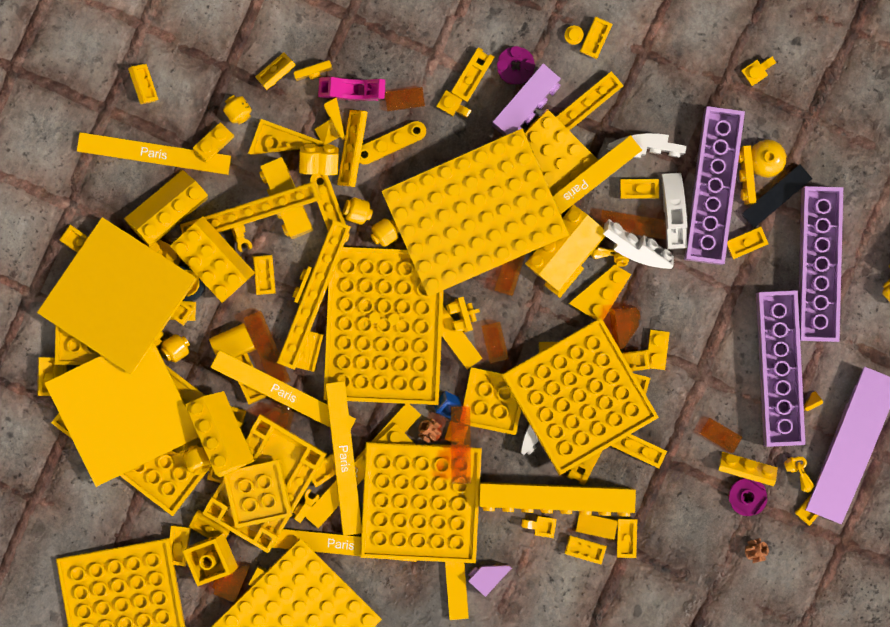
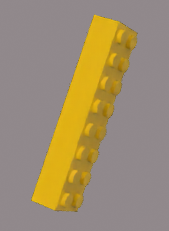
[479,482,636,516]

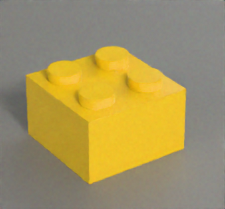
[182,533,238,586]

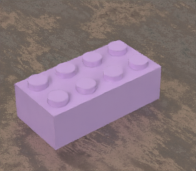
[492,64,561,136]

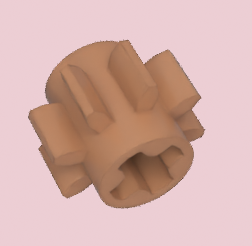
[418,418,442,443]
[745,538,769,563]

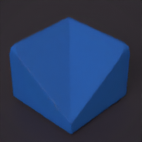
[434,391,462,419]

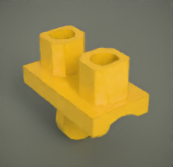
[446,297,480,333]

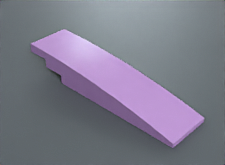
[806,367,890,524]

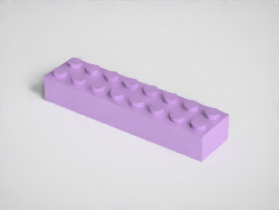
[684,106,745,265]
[798,186,843,342]
[756,290,805,447]

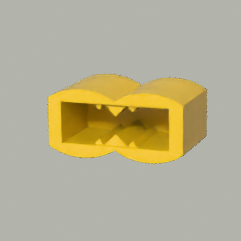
[299,143,339,175]

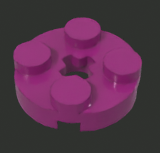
[497,46,535,85]
[728,478,767,516]

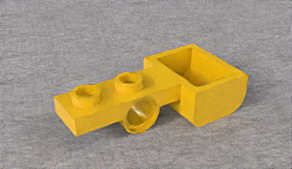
[209,323,267,405]

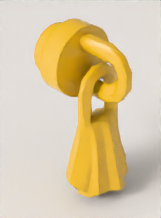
[590,246,629,267]
[784,456,815,493]

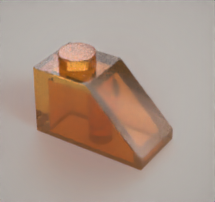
[609,305,641,349]
[251,404,295,431]
[212,564,251,603]

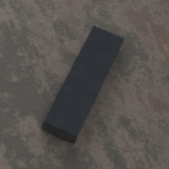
[742,164,813,228]

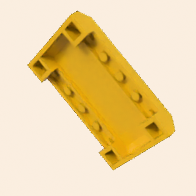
[202,414,327,553]

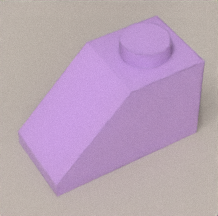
[468,564,512,597]

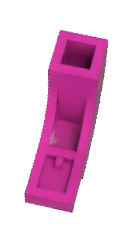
[318,77,385,101]

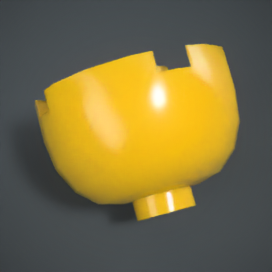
[751,139,787,178]

